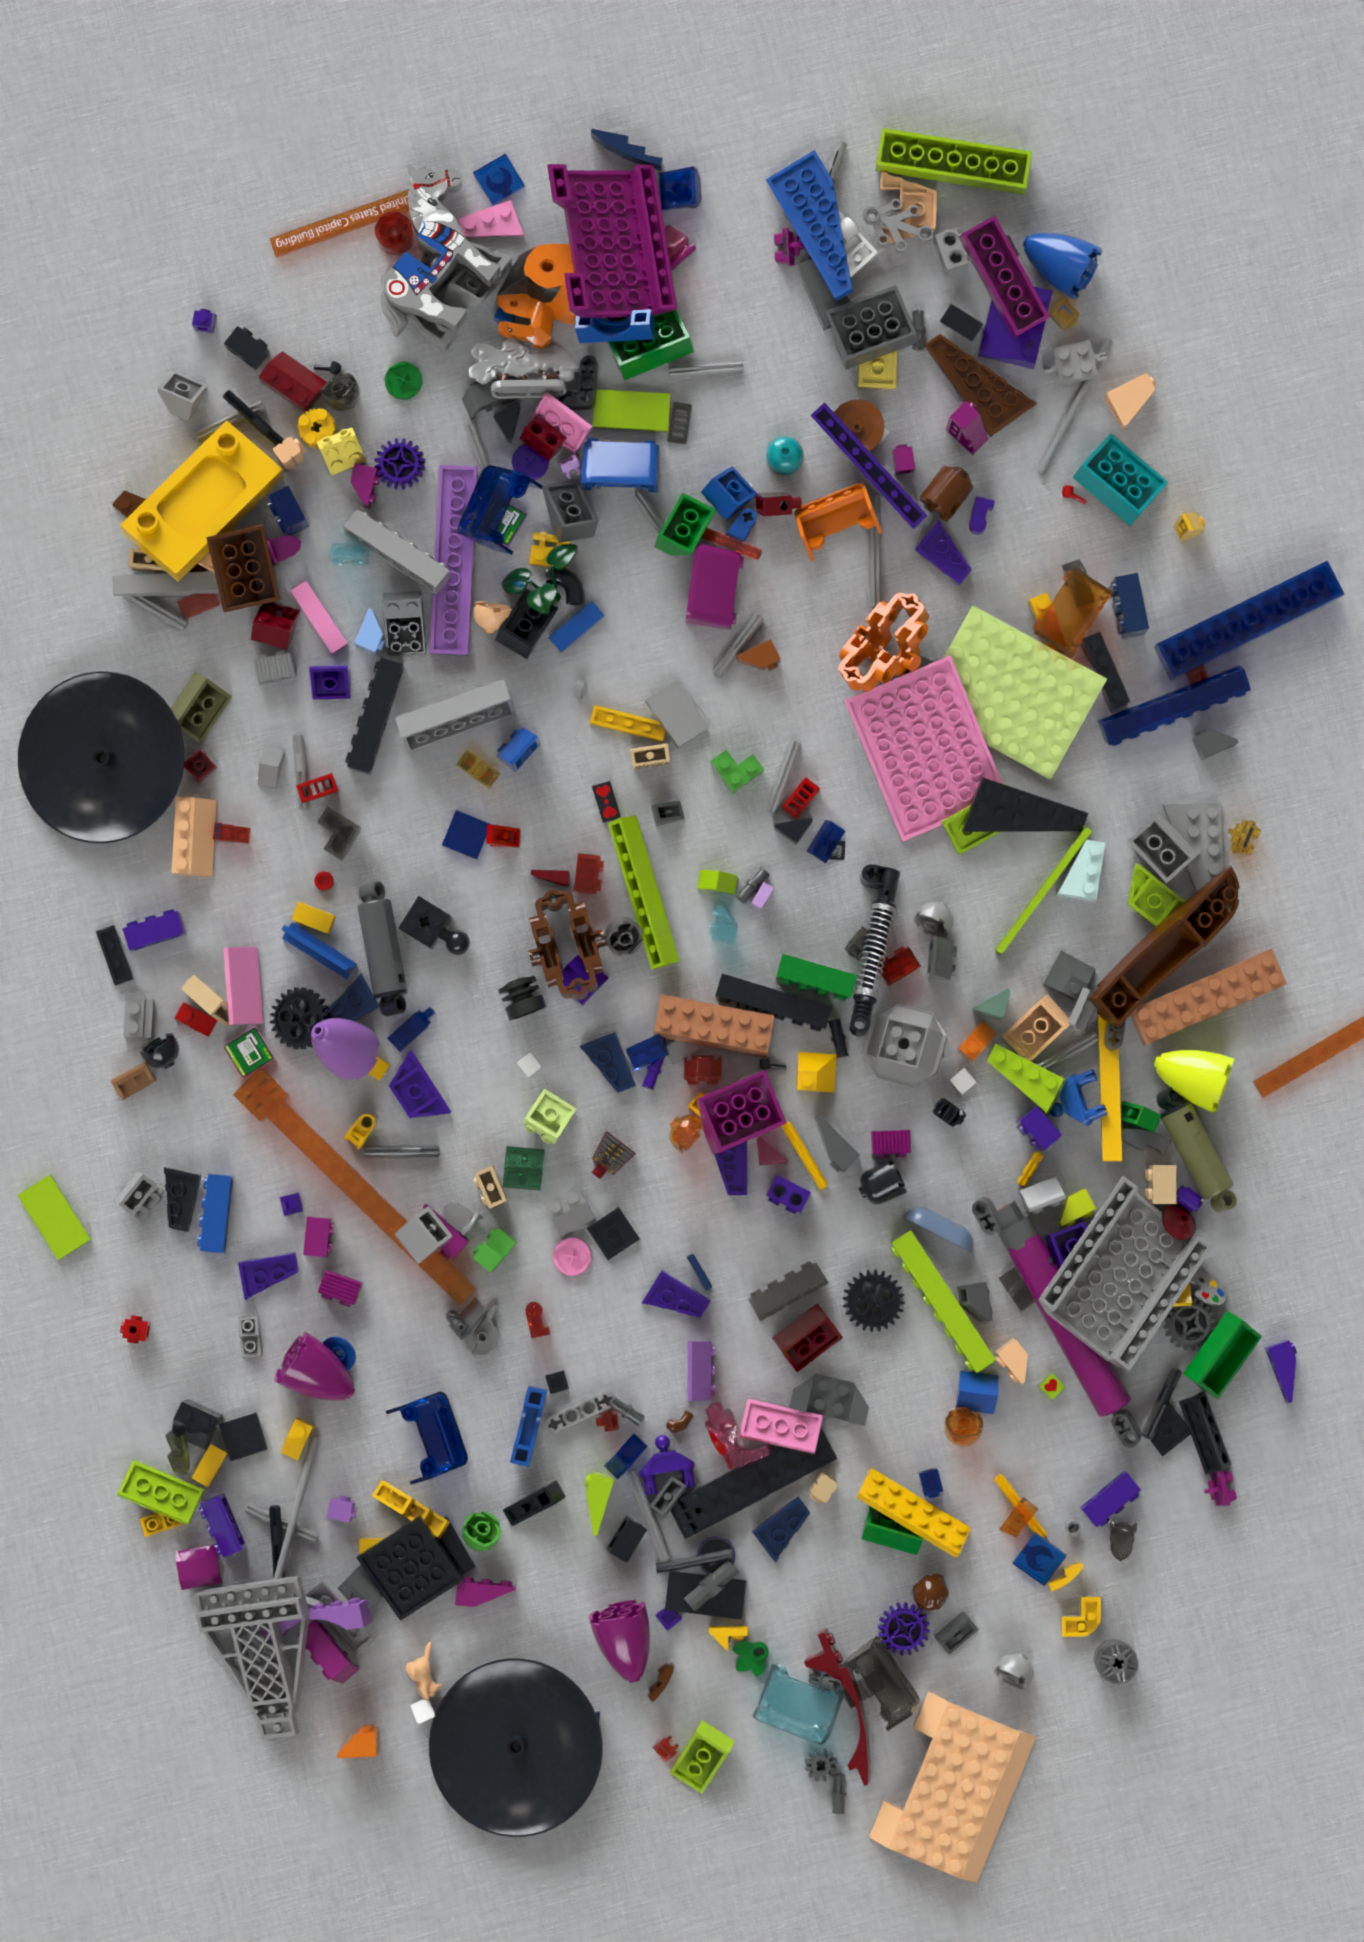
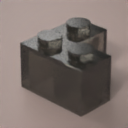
[317,806,362,861]

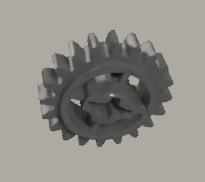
[1163,1298,1217,1351]

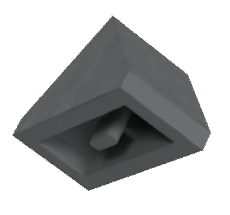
[651,801,685,827]

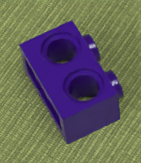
[766,1175,811,1214]

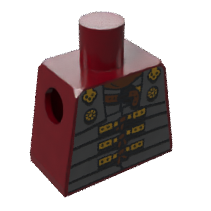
[756,492,802,517]
[591,1131,636,1179]

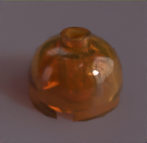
[669,1115,704,1154]
[944,1407,984,1447]

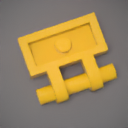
[529,531,571,568]

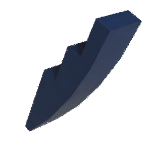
[591,129,663,171]

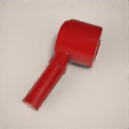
[1062,485,1087,505]

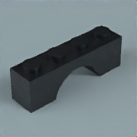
[1080,632,1130,712]

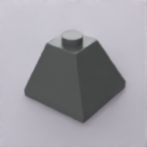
[1043,950,1095,1002]

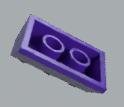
[199,1493,247,1558]

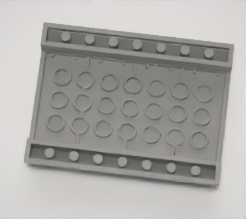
[1038,1176,1212,1371]

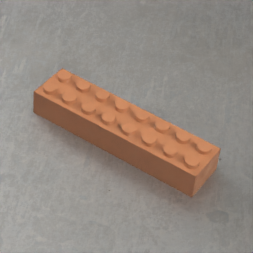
[1130,949,1287,1046]

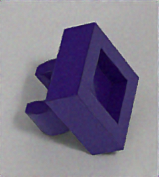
[279,1193,303,1216]

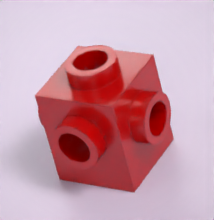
[120,1315,151,1344]

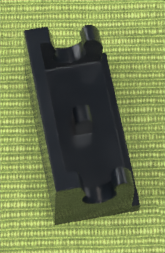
[940,304,983,342]
[606,1515,647,1563]

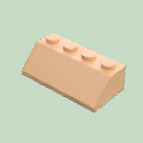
[171,797,217,877]

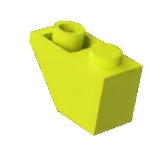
[1058,1188,1096,1228]

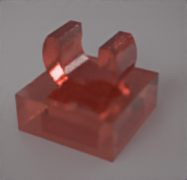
[1185,665,1211,691]
[596,1410,619,1432]
[652,1736,679,1762]

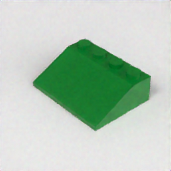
[607,310,694,381]

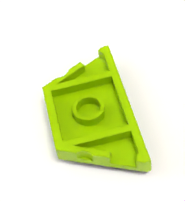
[1127,863,1185,927]

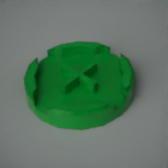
[384,361,423,400]

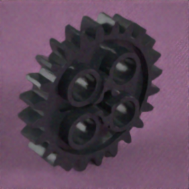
[270,987,331,1049]
[842,1269,905,1332]

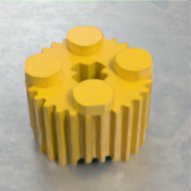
[297,408,337,450]

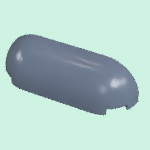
[903,1207,973,1253]

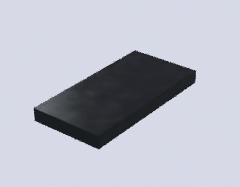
[665,1571,746,1620]

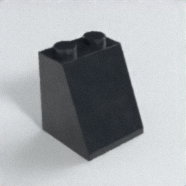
[171,1399,223,1450]

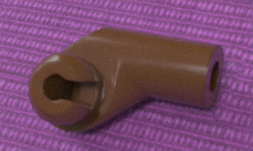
[666,1410,694,1433]

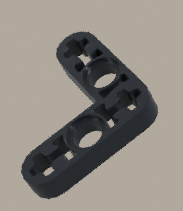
[540,355,598,410]

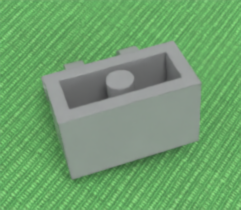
[114,1170,165,1222]

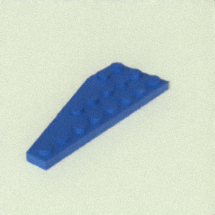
[766,150,853,301]

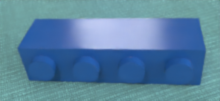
[197,1174,234,1253]

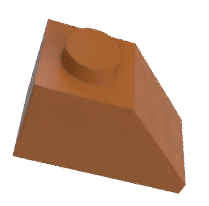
[736,639,781,671]

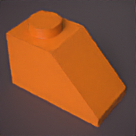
[957,1020,997,1062]

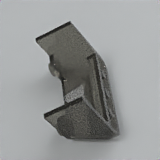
[843,1636,920,1731]

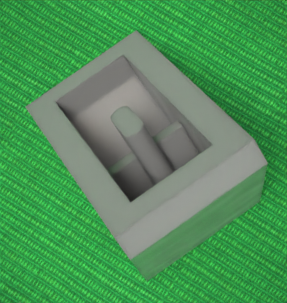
[257,747,285,788]

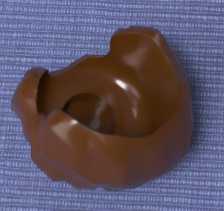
[913,1574,949,1611]

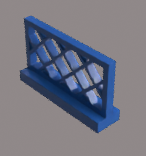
[281,922,357,980]

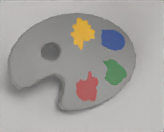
[1190,1270,1226,1306]

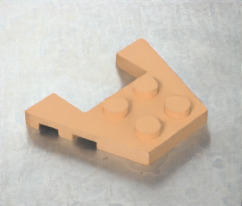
[878,171,937,246]

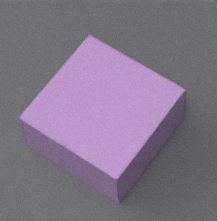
[751,882,774,910]

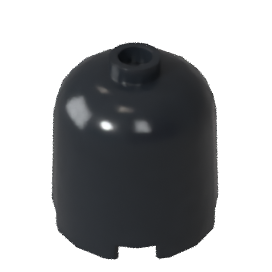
[858,1158,907,1205]

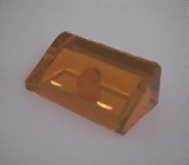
[999,1497,1038,1538]

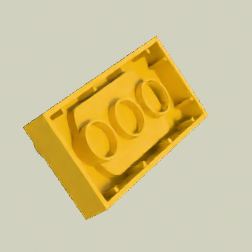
[120,420,284,582]

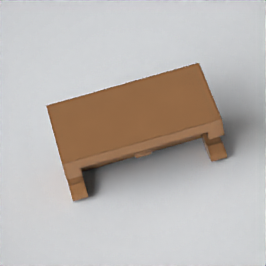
[110,1062,157,1100]

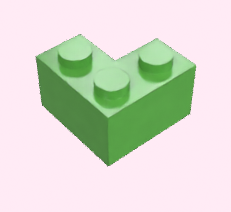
[711,750,764,794]
[473,1228,517,1273]

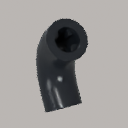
[546,566,585,605]

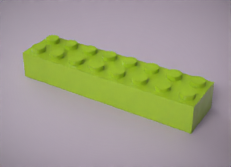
[875,128,1032,195]

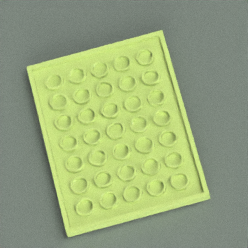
[944,605,1107,780]

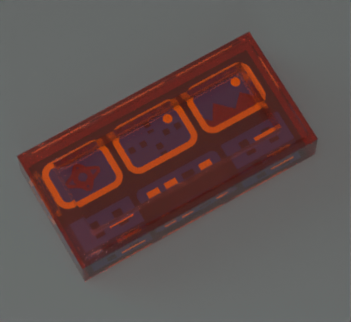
[177,593,220,620]

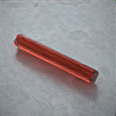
[701,528,762,560]

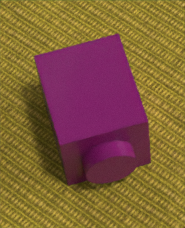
[892,444,915,475]

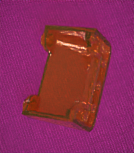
[1032,568,1114,659]

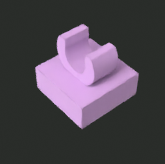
[557,454,581,479]

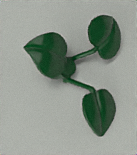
[501,544,578,615]

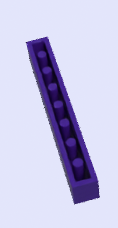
[810,402,928,529]

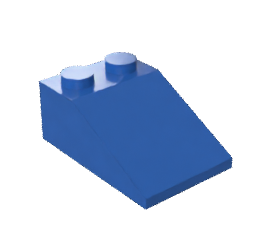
[497,727,540,772]

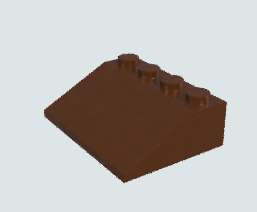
[206,523,280,612]

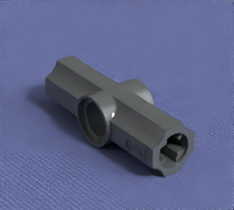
[684,1560,739,1611]

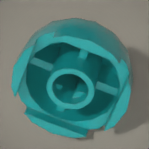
[766,436,804,476]

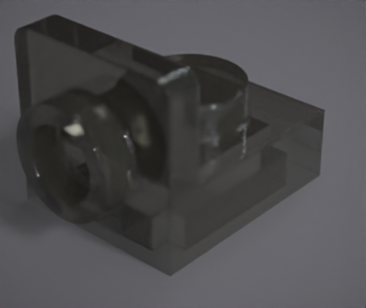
[845,926,869,960]

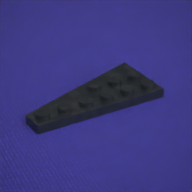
[962,776,1089,832]

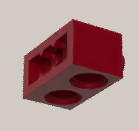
[519,415,567,461]

